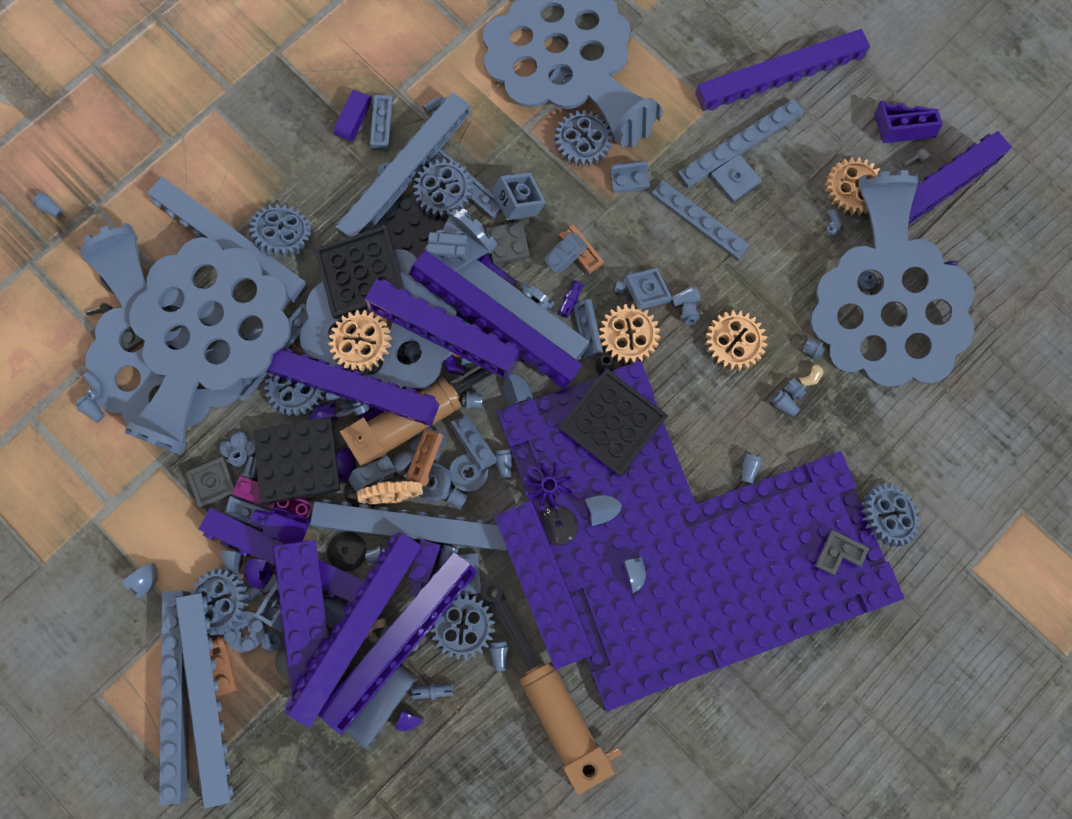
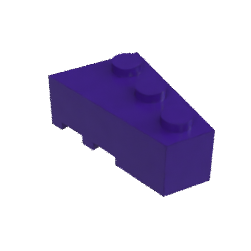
[874,100,943,143]

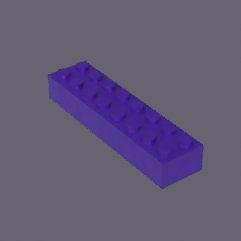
[908,131,1012,225]
[365,279,519,380]
[494,501,594,670]
[272,539,335,701]

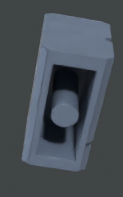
[427,230,471,262]
[544,233,588,272]
[349,455,396,493]

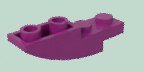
[232,476,314,518]

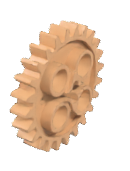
[825,157,880,216]
[599,304,660,365]
[328,310,392,373]
[705,310,767,371]
[357,481,423,504]

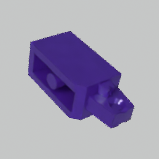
[250,507,311,543]
[409,539,442,597]

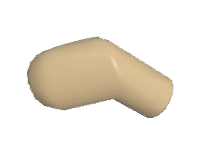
[798,364,823,386]

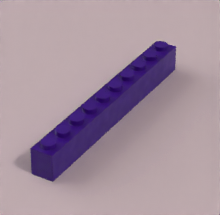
[695,28,870,111]
[408,250,582,389]
[266,348,440,427]
[199,508,365,605]
[284,533,422,728]
[318,552,477,735]

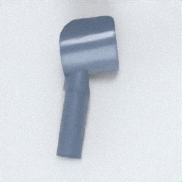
[615,271,634,293]

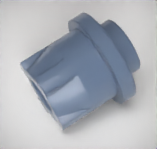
[681,302,700,324]
[802,338,825,360]
[402,342,422,362]
[784,378,807,401]
[463,390,482,410]
[445,487,468,509]
[365,545,386,566]

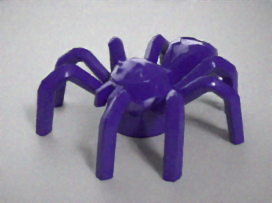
[524,460,575,510]

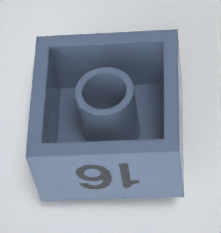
[492,173,546,220]

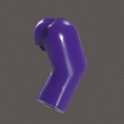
[443,355,466,376]

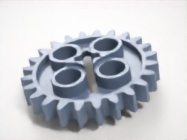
[554,110,613,167]
[413,158,474,218]
[249,204,311,258]
[264,355,324,417]
[861,483,921,547]
[190,569,249,635]
[430,594,495,660]

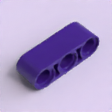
[334,89,372,142]

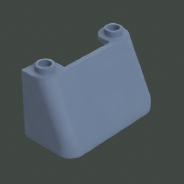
[344,665,419,750]

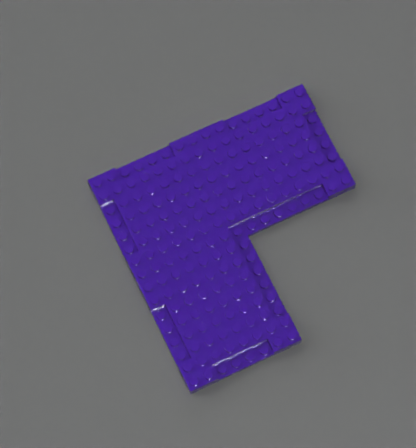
[497,361,905,712]

